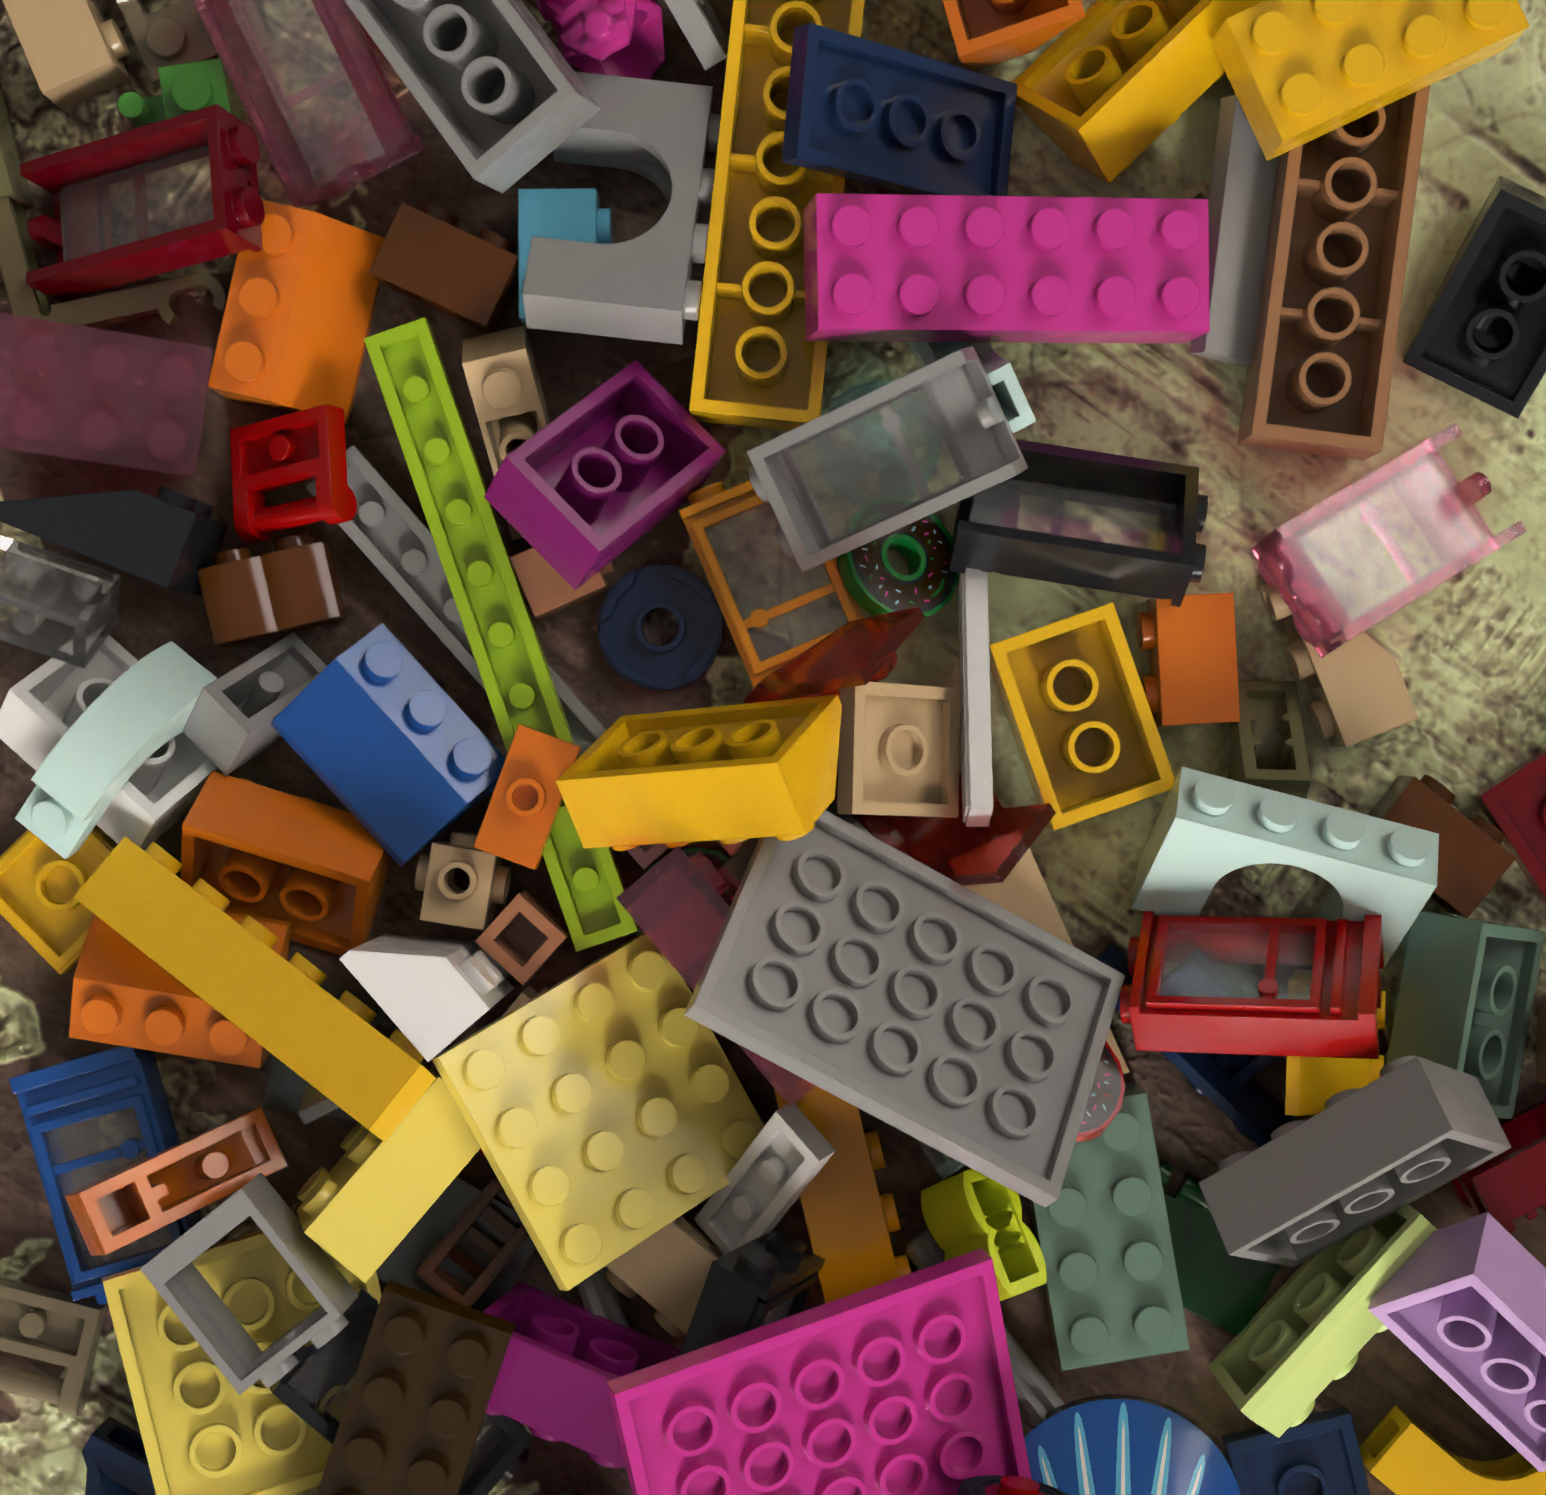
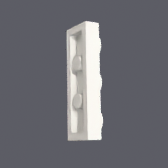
[694,1101,836,1255]

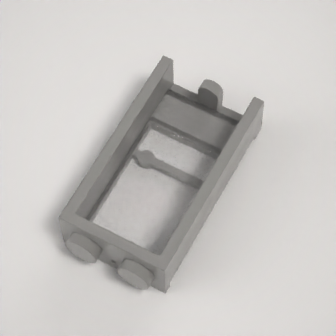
[747,346,1028,573]

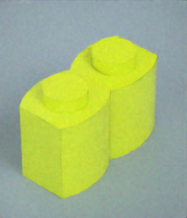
[921,1169,1047,1301]

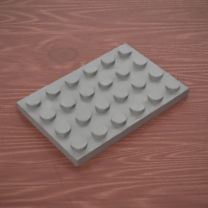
[684,810,1125,1207]

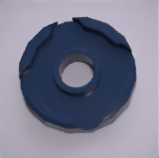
[598,565,723,690]

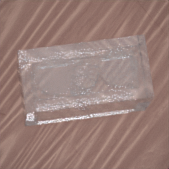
[0,535,120,669]

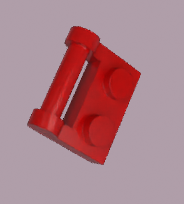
[230,404,357,544]

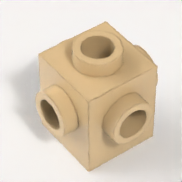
[415,831,511,930]

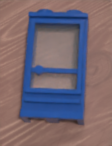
[9,1046,202,1304]

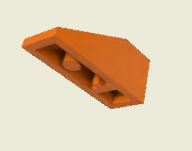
[65,1107,287,1256]

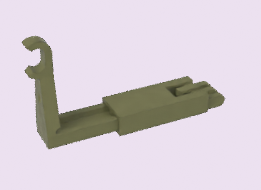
[0,82,228,347]

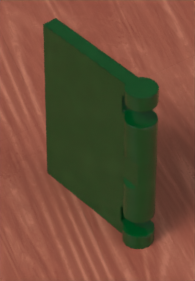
[1159,1160,1280,1336]

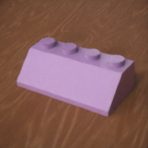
[1368,1212,1546,1472]

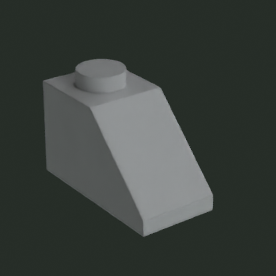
[182,632,327,776]

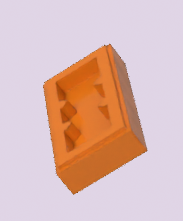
[473,724,582,870]

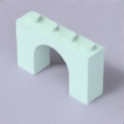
[1132,767,1439,973]

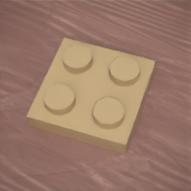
[837,681,961,818]

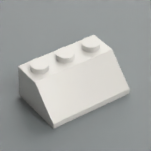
[0,625,222,850]
[340,934,514,1062]

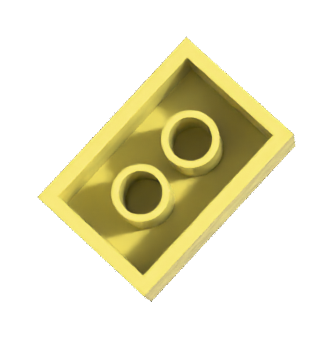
[296,1063,480,1283]

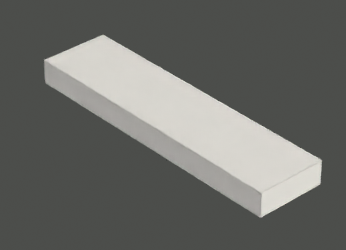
[957,568,993,827]

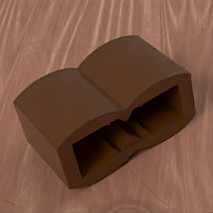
[197,534,347,647]

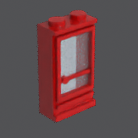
[1120,911,1385,1059]

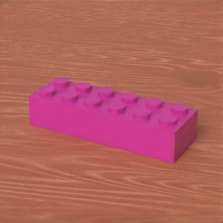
[804,193,1210,344]

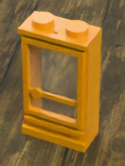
[679,470,888,702]

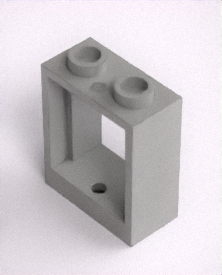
[140,1173,359,1395]

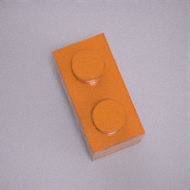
[1137,592,1240,726]

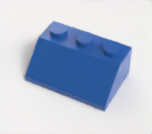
[271,623,506,867]

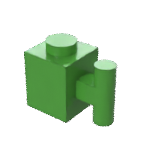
[118,58,247,128]

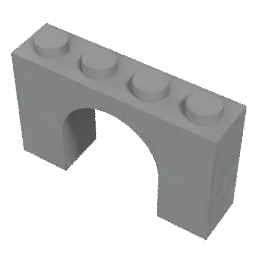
[522,71,721,345]

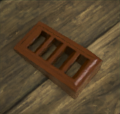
[415,1175,529,1308]

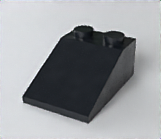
[1403,176,1546,419]
[0,485,228,596]

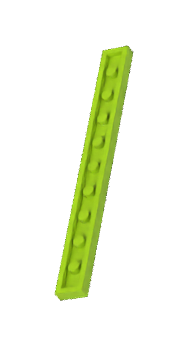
[363,317,639,952]

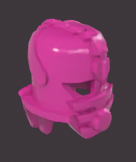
[534,0,667,80]

